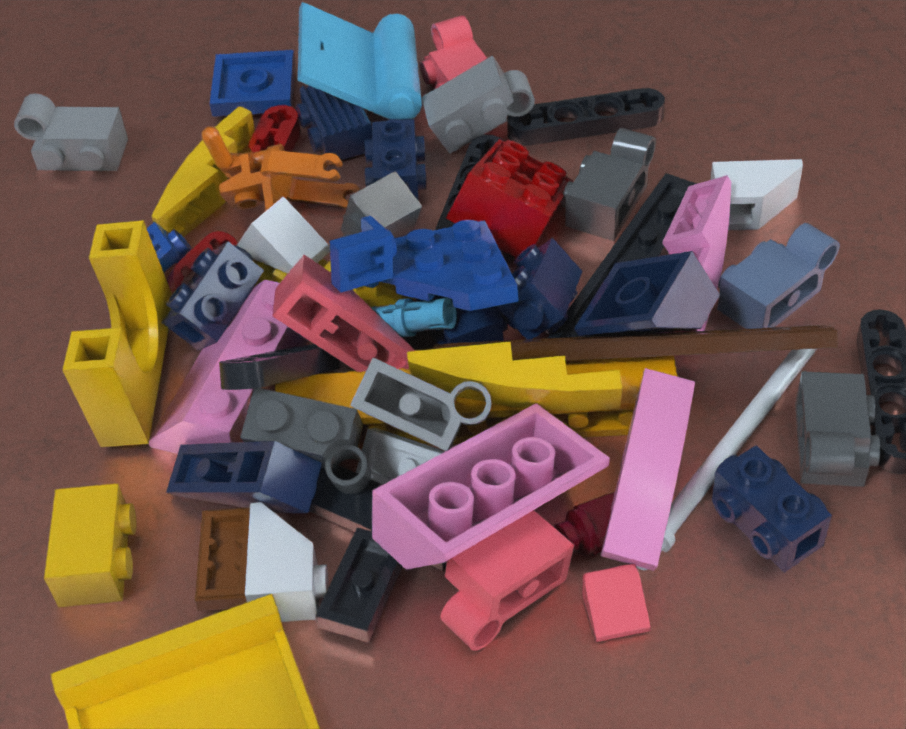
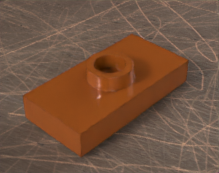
[195,507,250,611]

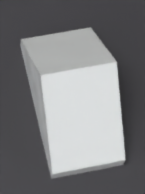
[236,196,330,273]

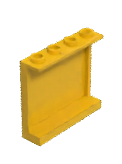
[51,594,320,729]

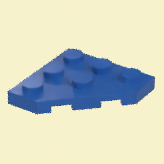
[366,220,519,311]

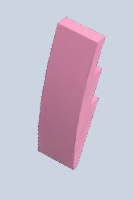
[662,175,731,333]
[600,368,695,571]

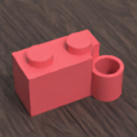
[420,15,487,89]
[441,510,574,651]

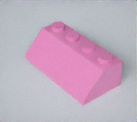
[149,280,309,454]
[372,403,610,570]

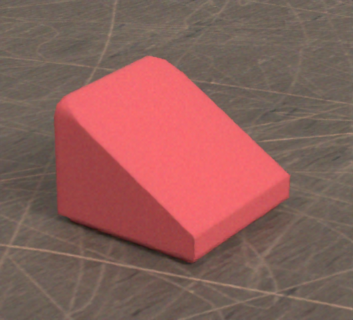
[582,564,651,642]

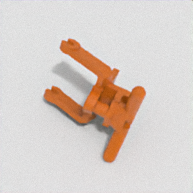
[202,126,360,211]

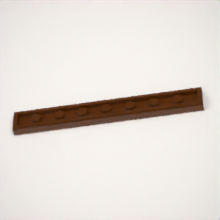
[432,325,838,361]

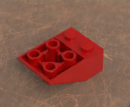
[446,139,574,258]

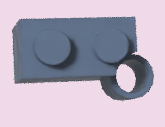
[717,223,840,329]

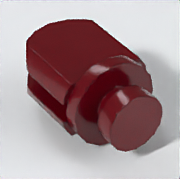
[554,492,615,556]

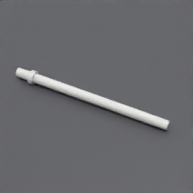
[637,349,817,571]

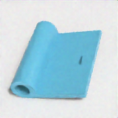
[298,2,422,120]

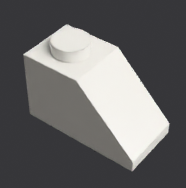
[245,502,329,622]

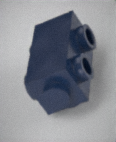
[365,119,427,201]
[497,238,583,339]
[162,241,264,351]
[711,445,832,573]

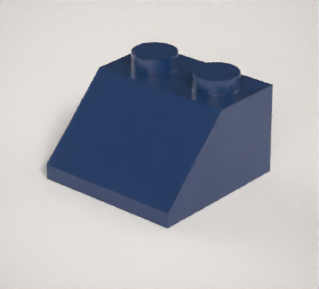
[574,251,720,336]

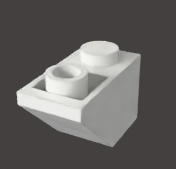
[710,159,803,230]

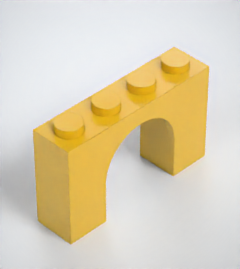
[62,220,172,447]

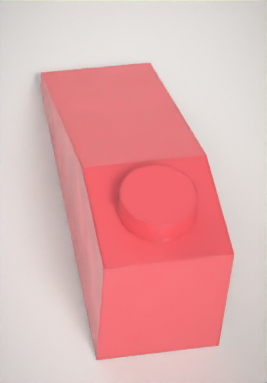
[272,255,415,372]

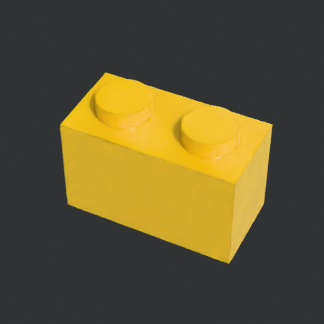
[44,483,136,607]

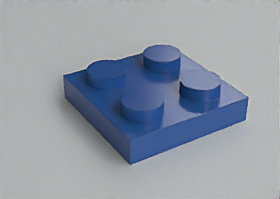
[209,50,296,117]

